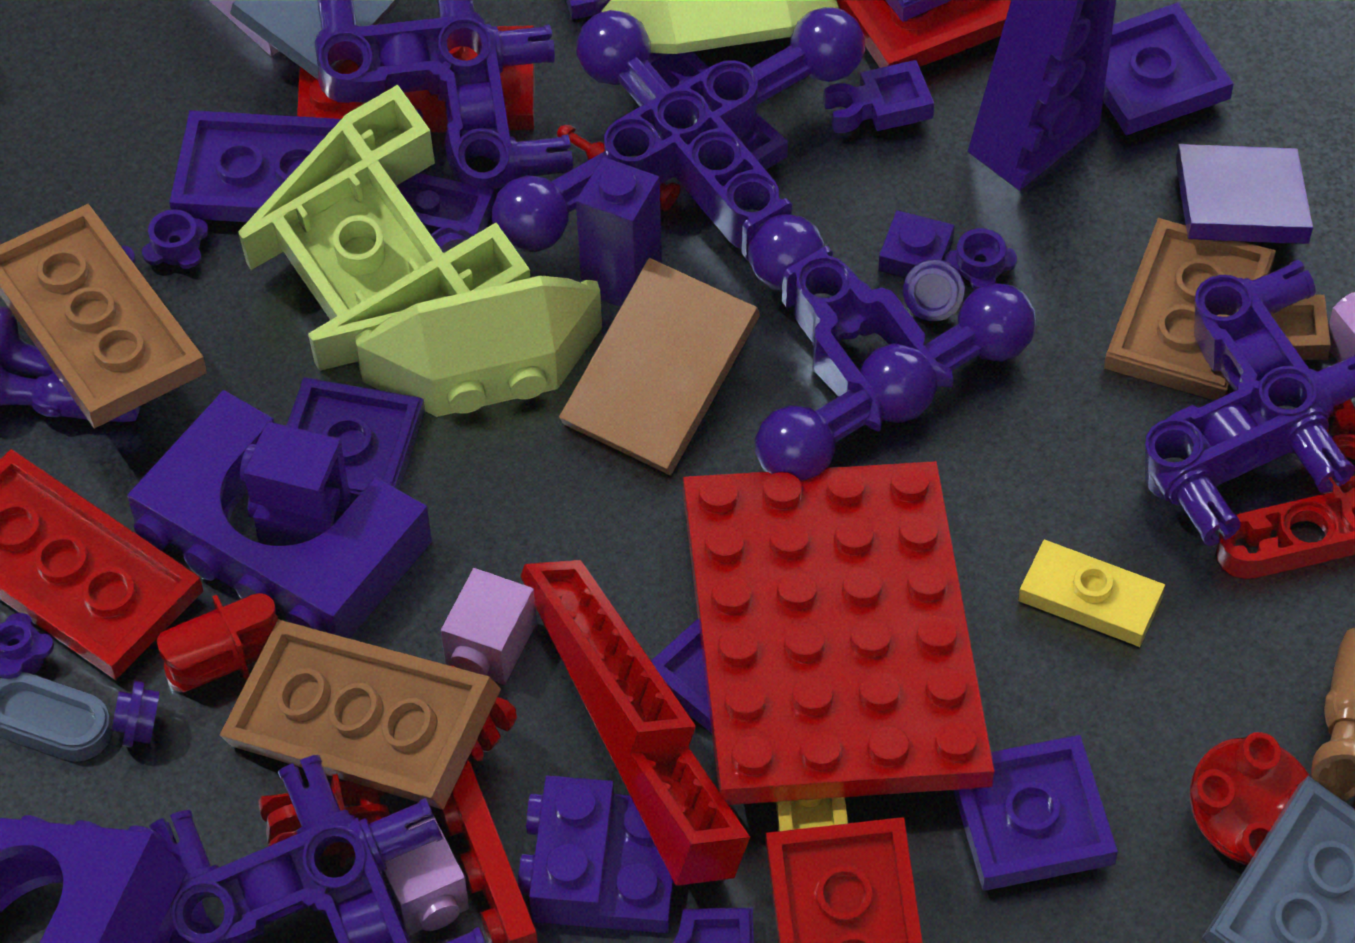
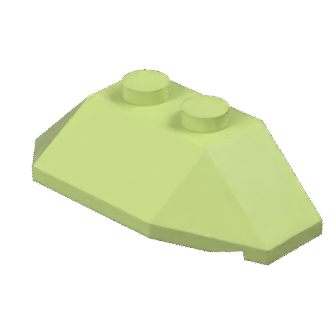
[601,0,839,54]
[355,276,602,417]

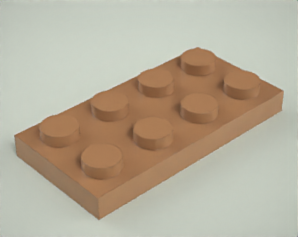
[0,203,207,428]
[219,619,501,810]

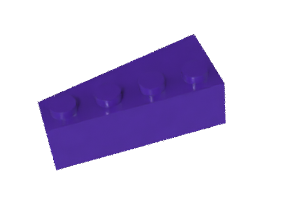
[967,0,1116,191]

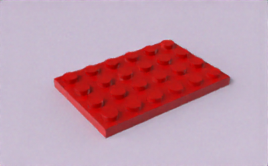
[683,461,994,805]

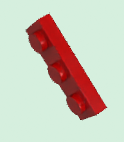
[439,760,538,943]

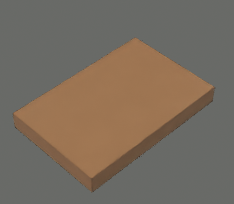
[1104,218,1276,401]
[559,258,760,476]

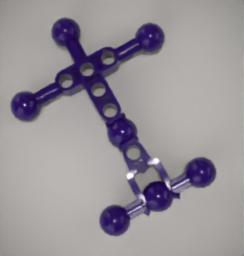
[492,7,1037,480]

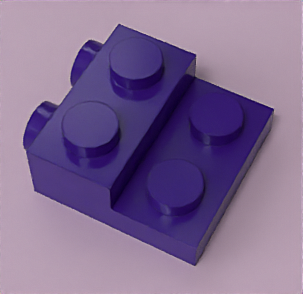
[518,775,674,933]

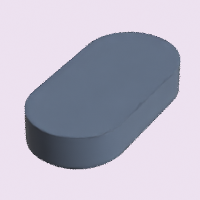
[0,672,112,762]

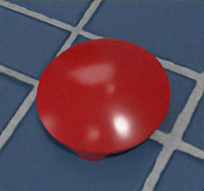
[1190,732,1309,865]

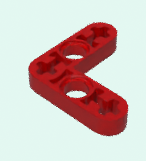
[1216,399,1355,579]

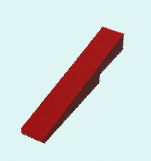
[520,560,750,886]

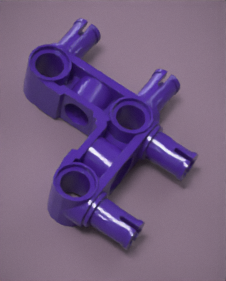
[314,0,573,195]
[1145,259,1355,546]
[149,755,486,943]

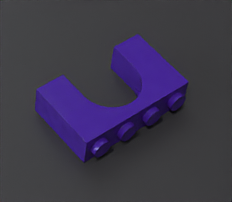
[127,390,432,639]
[0,815,187,943]

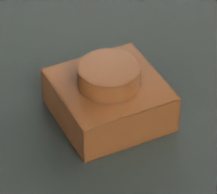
[1271,295,1330,360]

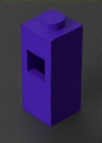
[576,157,662,307]

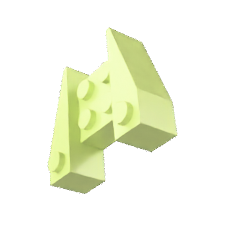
[238,85,531,371]

